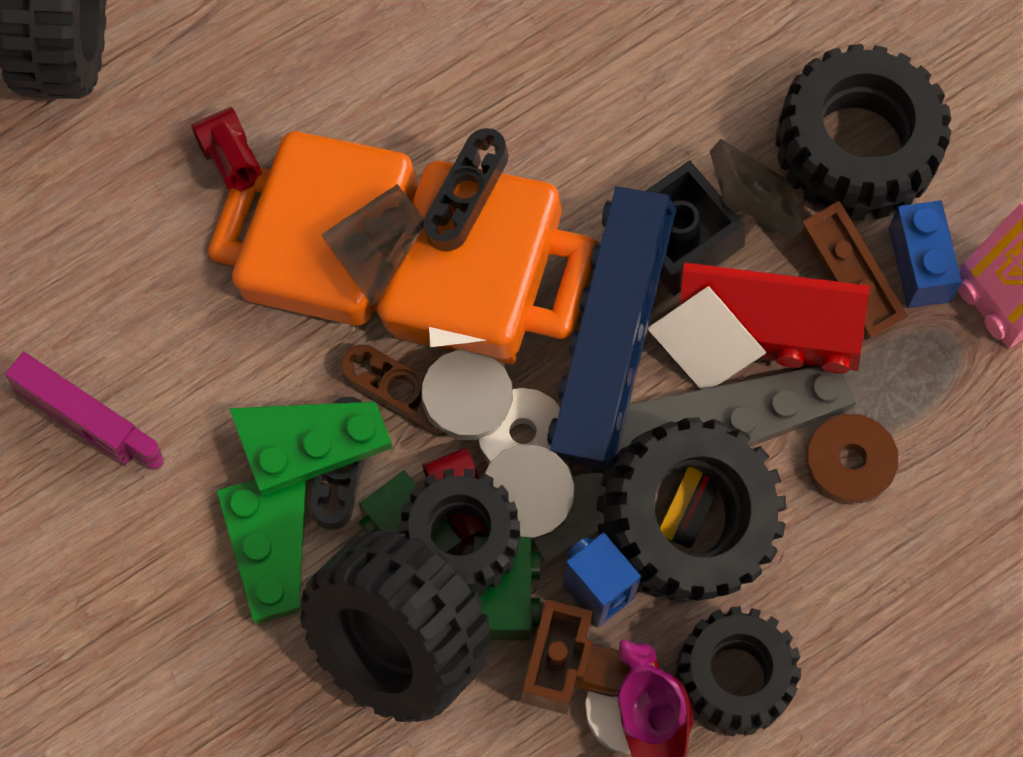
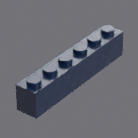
[547,186,676,470]

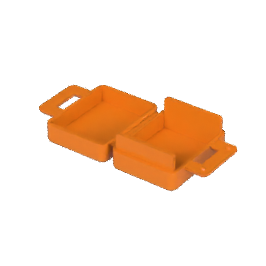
[208,131,597,365]

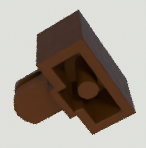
[521,599,631,715]

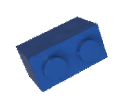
[888,200,962,308]
[563,532,641,628]

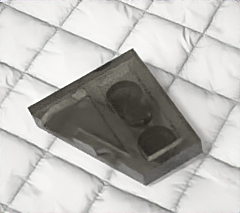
[321,184,424,306]

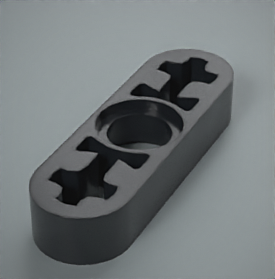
[424,128,509,251]
[310,397,363,530]

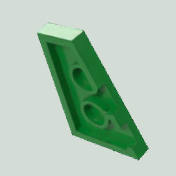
[229,402,393,496]
[217,479,307,625]

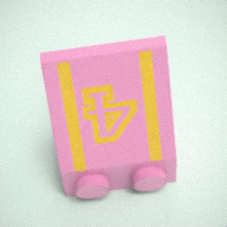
[958,202,1023,349]

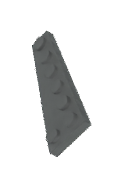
[588,366,856,496]

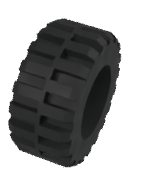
[0,0,107,99]
[775,44,951,220]
[596,417,787,602]
[300,531,491,722]

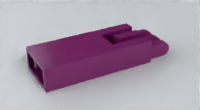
[5,351,164,470]

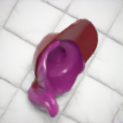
[618,639,694,757]

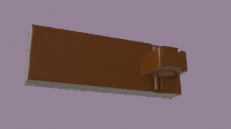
[798,201,908,340]

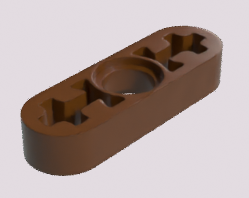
[342,345,448,435]

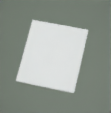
[648,286,767,390]

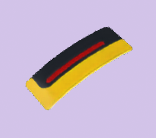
[660,467,718,548]

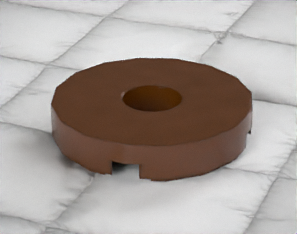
[806,414,898,505]

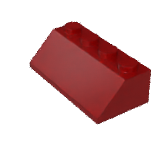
[680,262,870,374]

